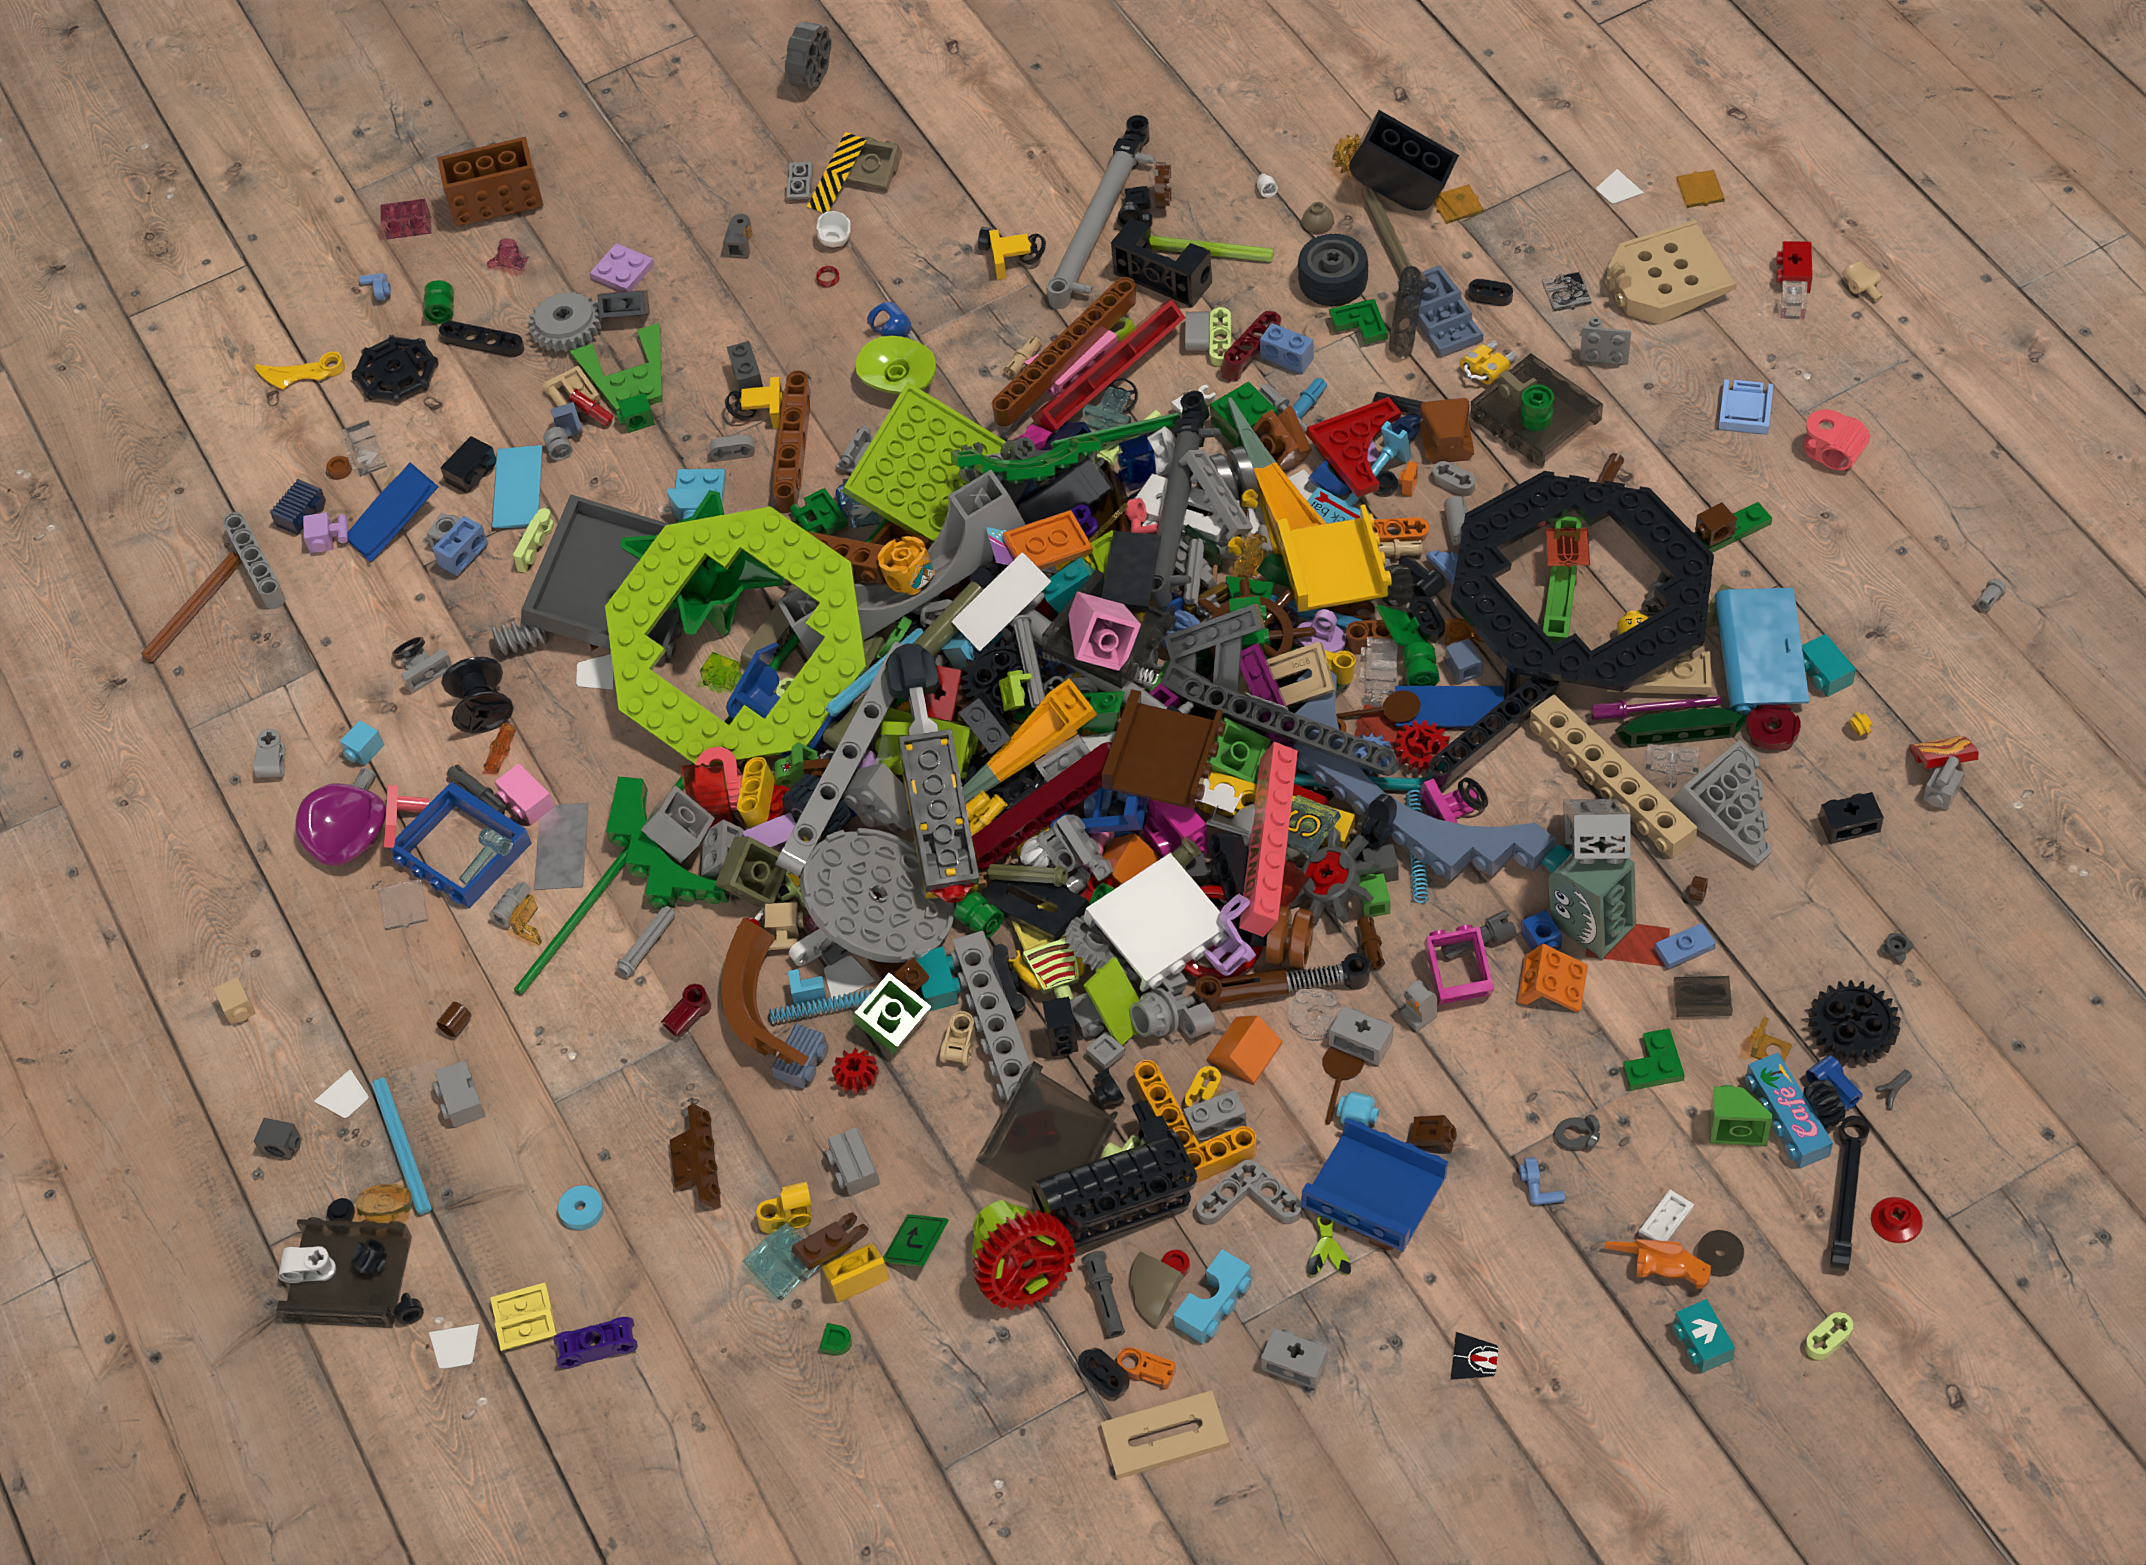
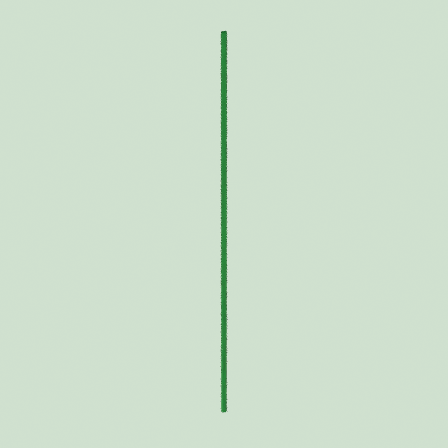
[514,518,889,995]

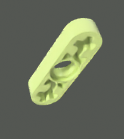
[1209,307,1231,367]

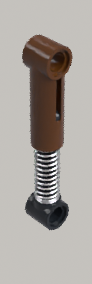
[1195,953,1370,1012]

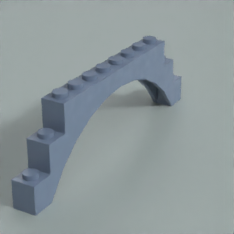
[1293,669,1555,881]

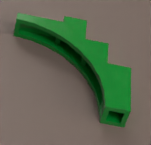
[606,776,730,909]

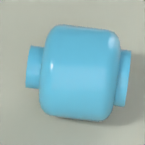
[1336,1091,1380,1127]

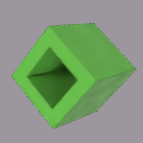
[1359,873,1391,918]

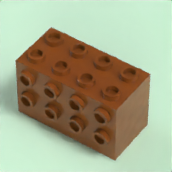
[437,137,544,227]

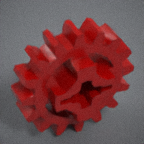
[1394,720,1450,774]

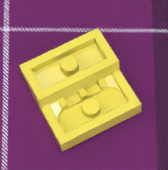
[490,1283,557,1351]

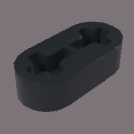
[1468,279,1513,306]

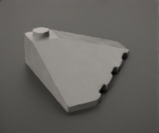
[1670,740,1772,866]

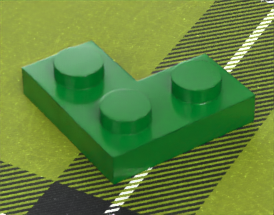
[1329,299,1388,344]
[1623,1028,1685,1091]

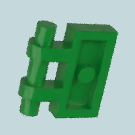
[790,488,848,535]

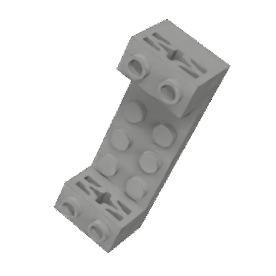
[1563,799,1631,864]

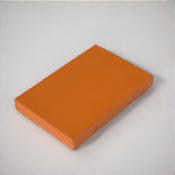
[1002,510,1093,570]

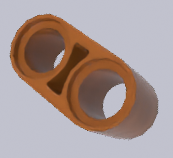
[1346,620,1394,654]

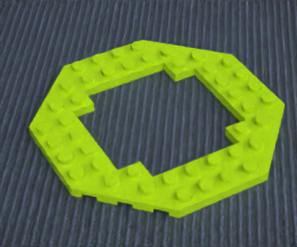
[605,506,868,767]

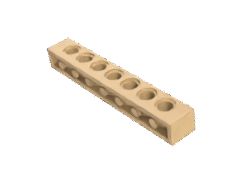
[1530,695,1697,859]

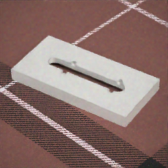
[1136,474,1240,542]

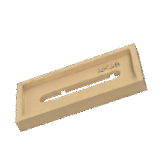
[1238,641,1336,708]
[1100,1390,1230,1480]

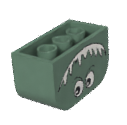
[1548,841,1636,960]

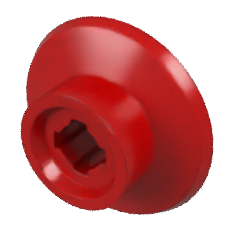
[1870,1197,1923,1243]

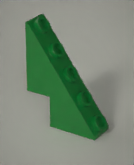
[1013,691,1125,736]

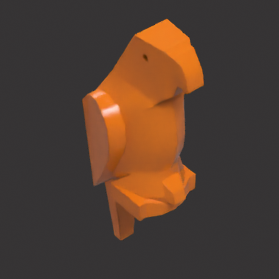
[1605,1239,1711,1289]

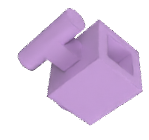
[303,512,348,553]

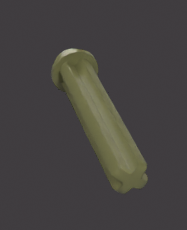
[987,864,1068,887]

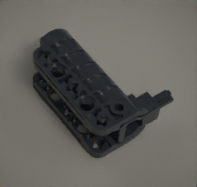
[1030,1099,1197,1248]

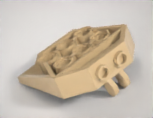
[1605,219,1737,324]

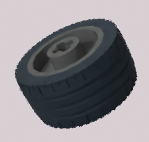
[1298,233,1368,306]

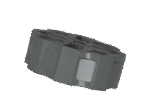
[785,21,831,89]

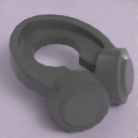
[1555,1114,1600,1150]

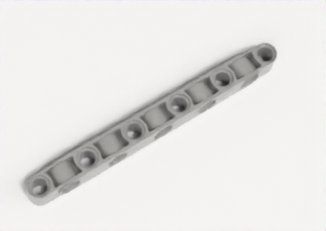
[775,641,902,876]

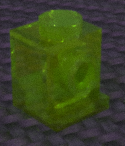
[700,652,742,691]

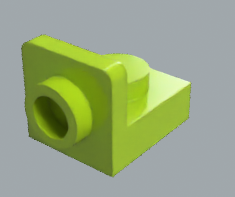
[999,670,1033,711]

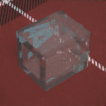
[1780,281,1807,319]

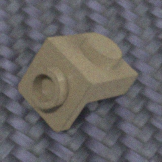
[1499,370,1537,407]

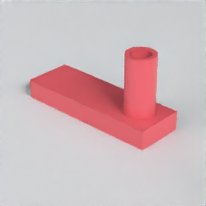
[384,785,429,848]

